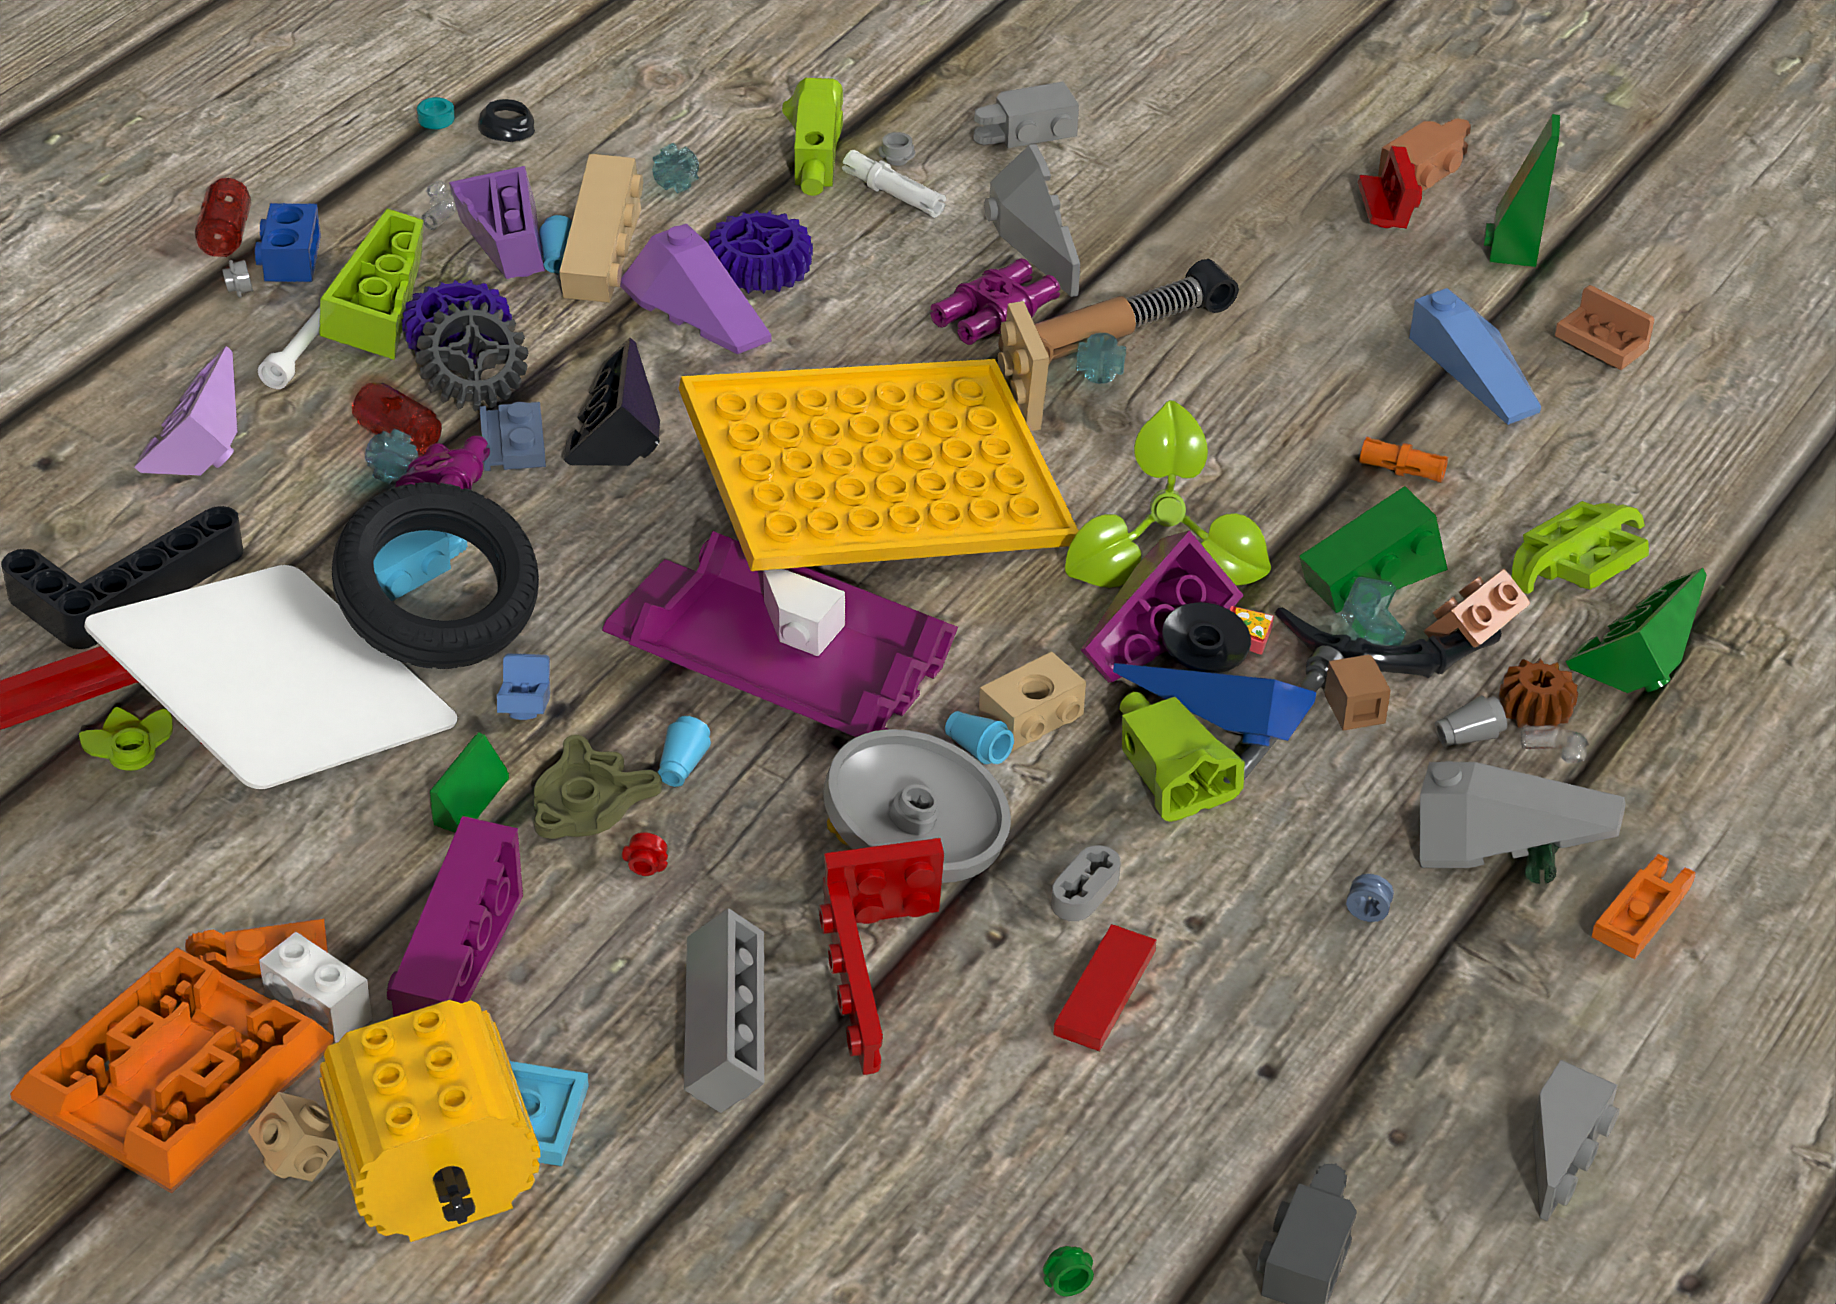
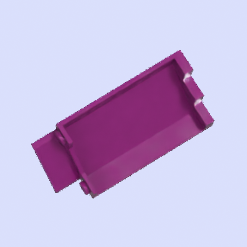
[602,531,958,737]

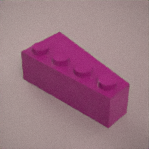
[387,816,523,1017]

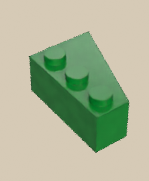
[1299,486,1448,613]

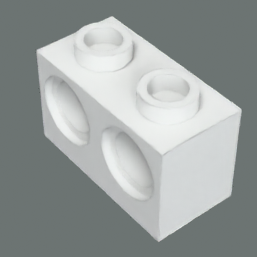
[259,932,372,1044]

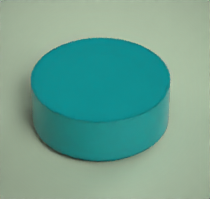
[417,97,455,129]

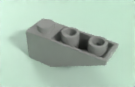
[1532,1060,1620,1221]

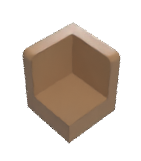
[1324,655,1391,731]

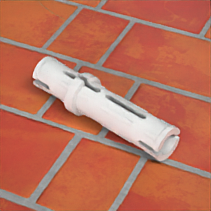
[842,150,946,218]

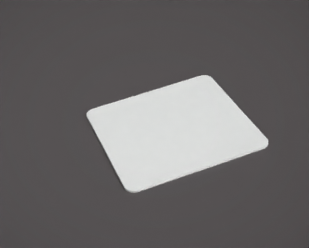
[84,565,457,789]

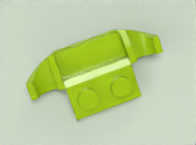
[1511,501,1649,594]

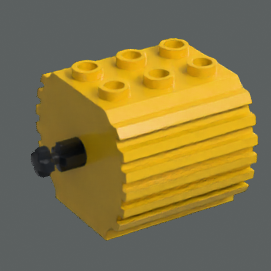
[319,1000,541,1242]

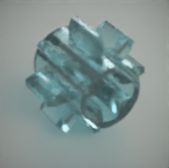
[652,143,699,194]
[1076,333,1126,384]
[365,429,419,484]

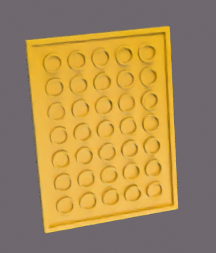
[678,359,1079,571]

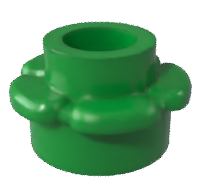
[1043,1246,1094,1297]

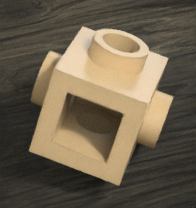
[248,1092,339,1182]

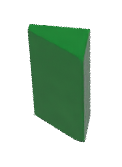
[430,732,509,833]

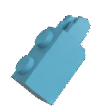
[373,530,468,601]

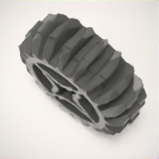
[416,300,529,412]

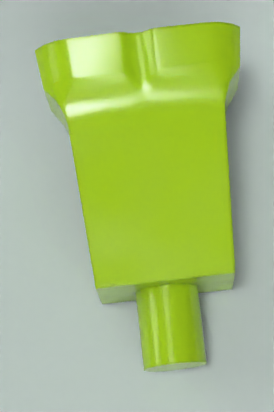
[782,78,843,196]
[1120,692,1245,822]

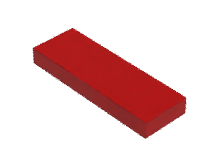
[1053,924,1157,1052]

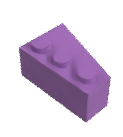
[449,166,545,279]

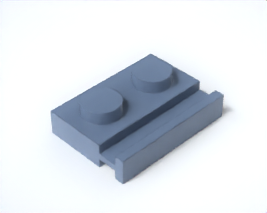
[480,402,546,471]

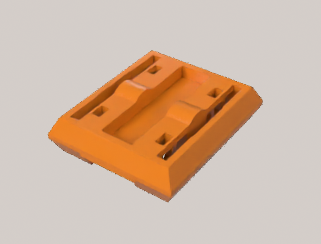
[10,948,334,1193]

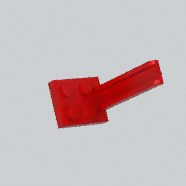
[0,646,202,744]
[818,838,944,1075]

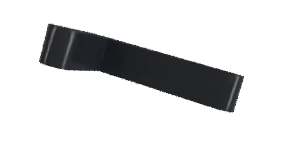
[1,506,244,649]

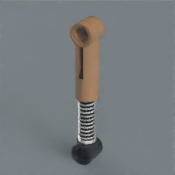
[998,259,1239,366]

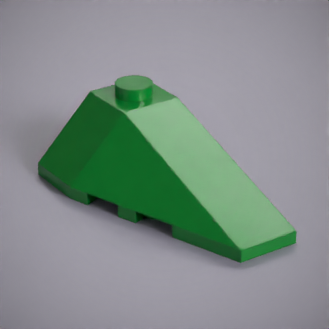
[1565,568,1707,693]

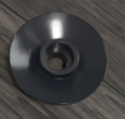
[1162,602,1251,673]

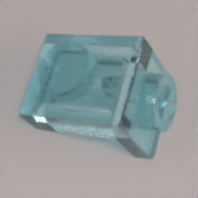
[1341,577,1406,646]

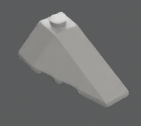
[1420,761,1626,868]

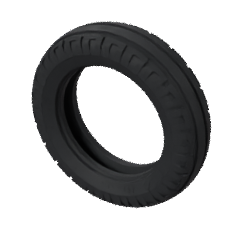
[332,482,539,669]

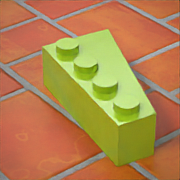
[320,208,424,360]

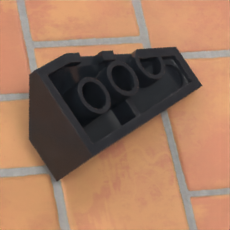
[564,338,660,466]

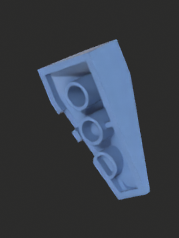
[1409,288,1541,425]

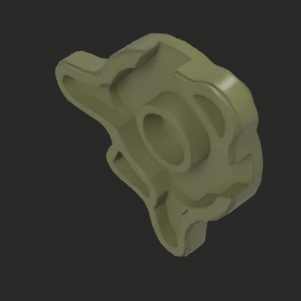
[534,735,662,839]

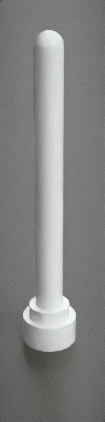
[258,307,320,389]

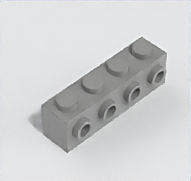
[684,908,764,1113]

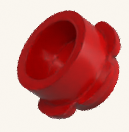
[622,832,668,876]

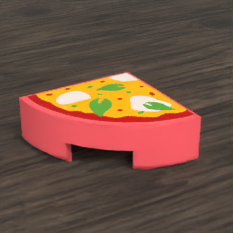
[1230,606,1274,655]

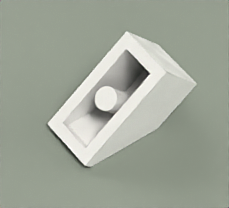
[763,569,845,656]

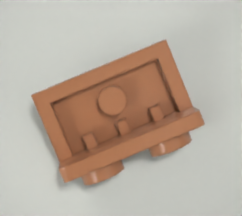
[1555,285,1655,370]
[1424,569,1530,647]

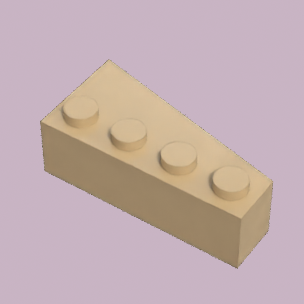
[559,154,643,303]

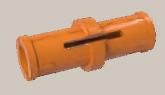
[1360,437,1448,483]

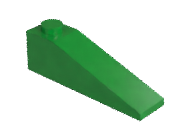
[1483,114,1560,267]

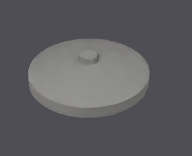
[823,729,1011,883]

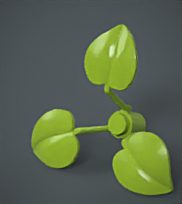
[1065,400,1271,588]

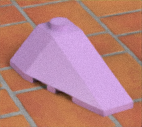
[134,346,237,476]

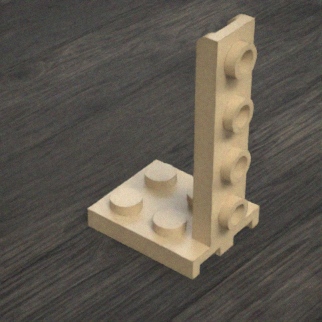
[998,301,1049,431]

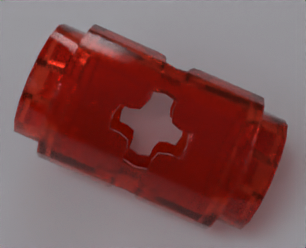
[195,178,251,257]
[352,382,442,456]

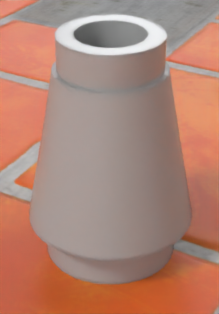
[1435,695,1507,747]

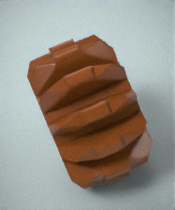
[1498,658,1578,733]

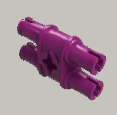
[930,258,1060,345]
[395,436,490,490]

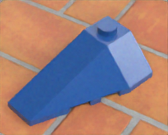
[1113,663,1316,747]

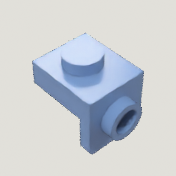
[497,653,550,720]

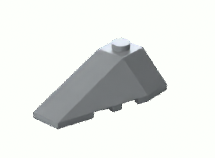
[984,144,1080,297]

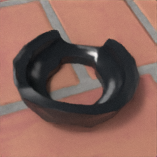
[478,99,535,142]

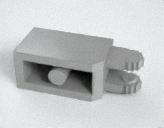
[974,81,1079,148]

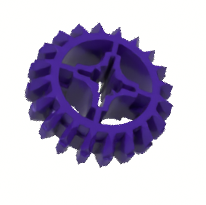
[708,210,813,294]
[402,279,512,365]

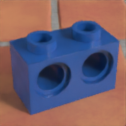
[255,203,321,282]

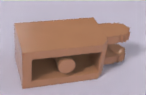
[1378,118,1471,192]

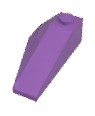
[620,223,772,354]

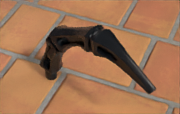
[1275,607,1502,678]

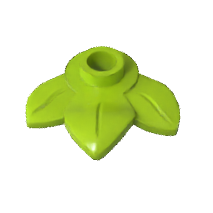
[79,707,173,771]

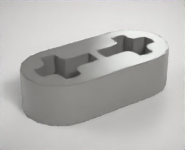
[1051,845,1121,921]

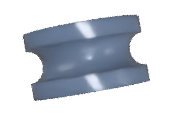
[1346,874,1394,922]

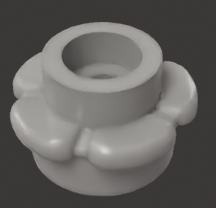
[879,132,915,166]
[222,260,253,298]

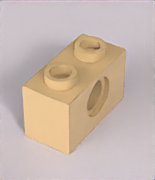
[979,651,1086,751]

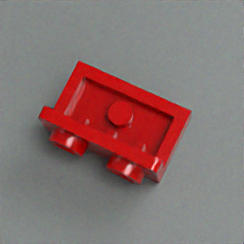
[1358,146,1422,229]

